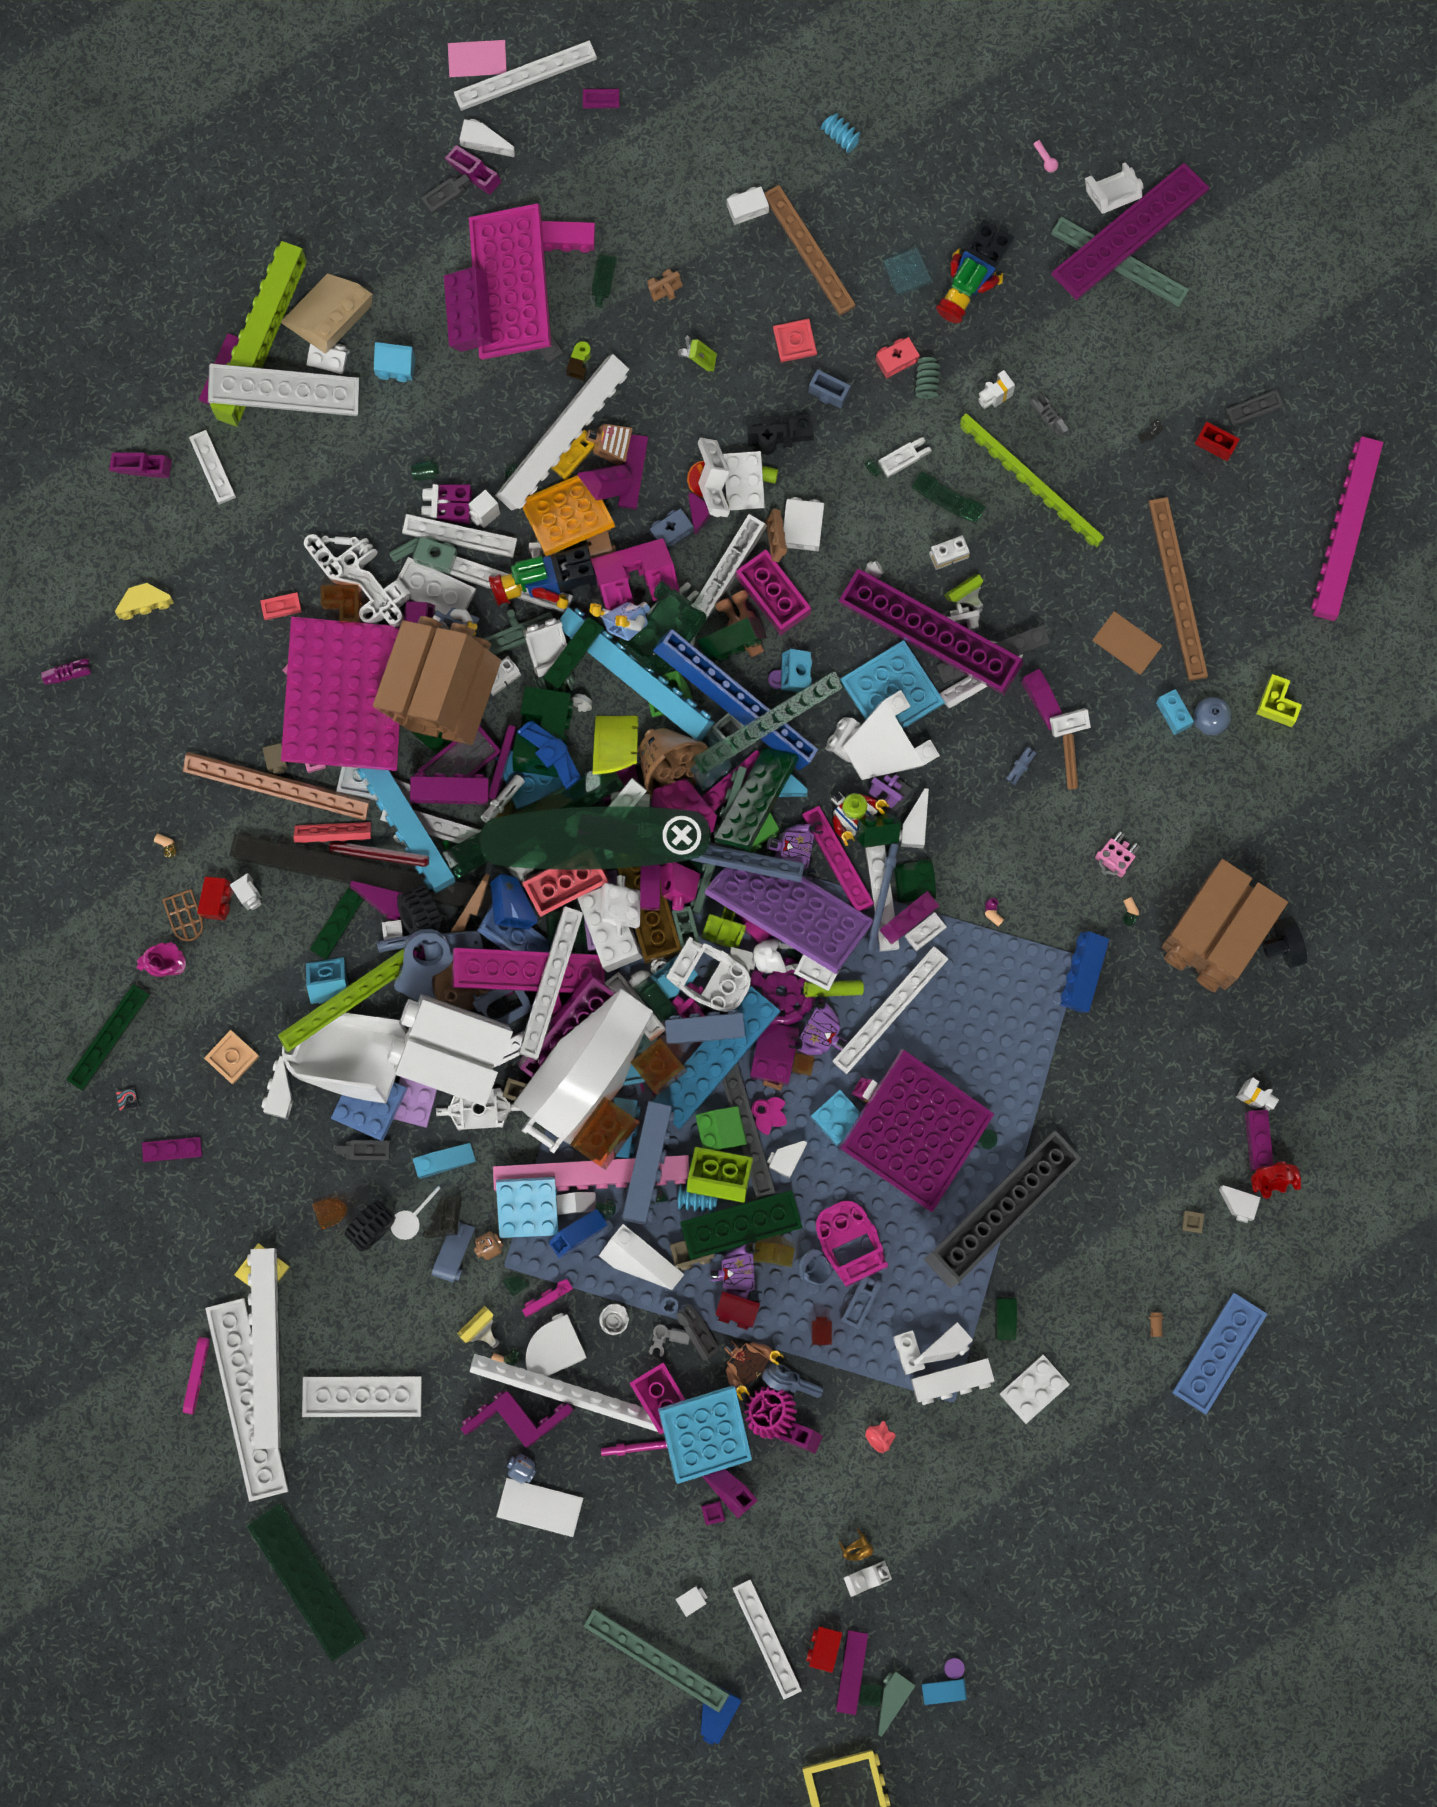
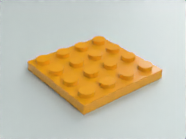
[522,475,615,556]

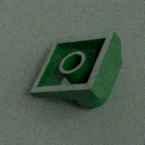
[894,860,936,903]

